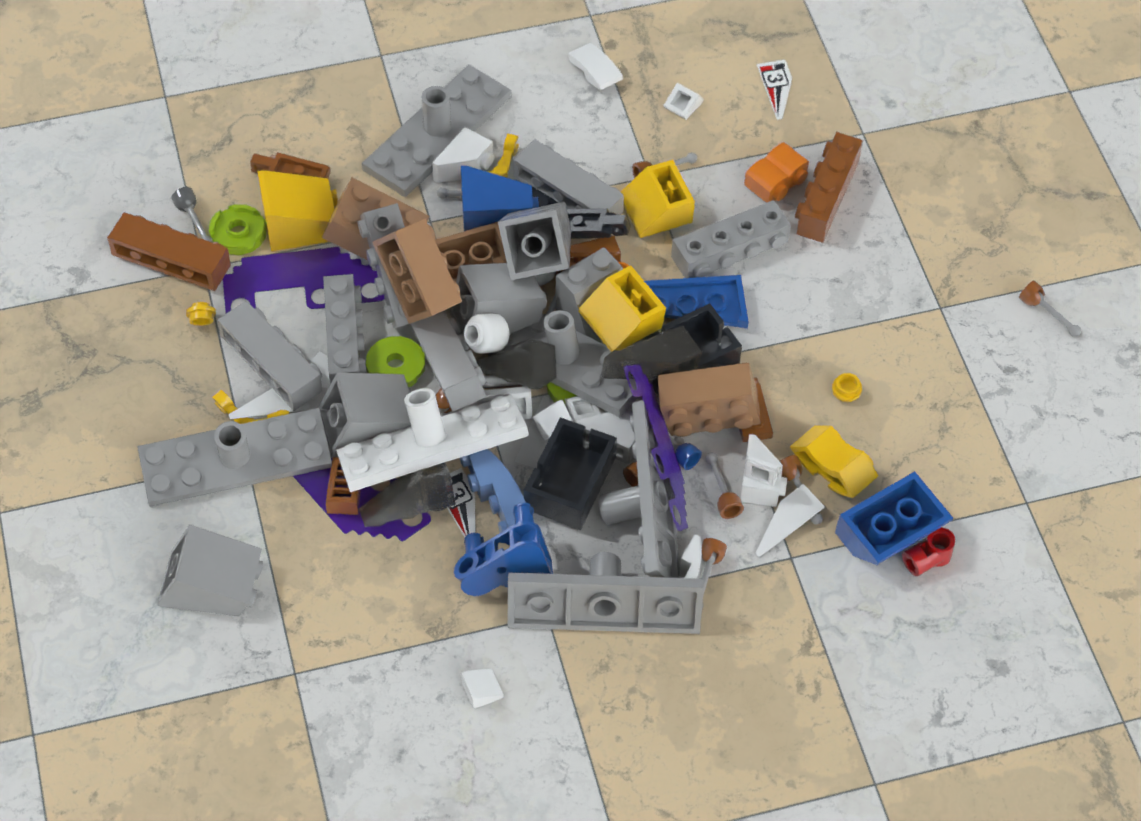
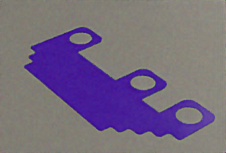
[223,247,385,314]
[624,364,688,531]
[293,457,431,542]

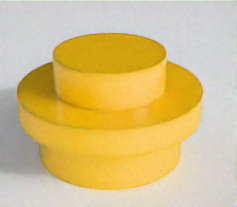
[186,302,216,326]
[832,373,862,402]

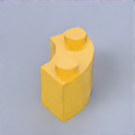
[789,425,878,498]

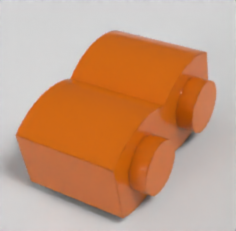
[744,142,809,203]

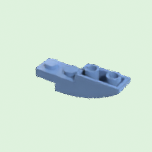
[460,449,526,533]

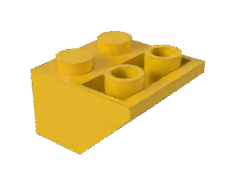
[620,159,695,238]
[578,265,666,354]

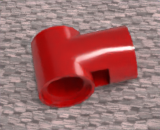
[902,527,955,577]

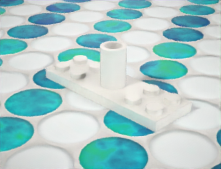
[336,388,529,492]

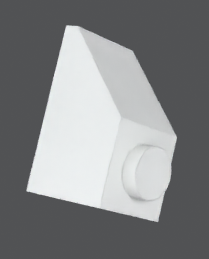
[432,127,494,183]
[576,412,635,464]
[740,434,787,507]

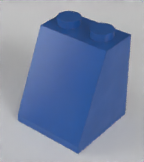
[461,166,539,231]

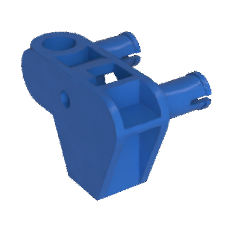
[454,503,553,596]

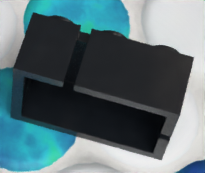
[632,303,742,396]
[523,417,617,530]

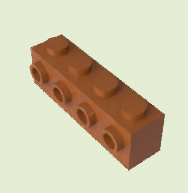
[795,132,863,243]
[107,212,231,291]

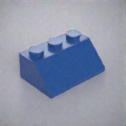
[835,471,953,565]

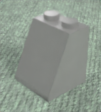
[498,202,571,280]
[556,247,623,345]
[450,263,547,349]
[318,372,411,458]
[157,525,263,616]

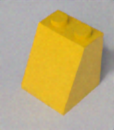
[257,170,338,252]

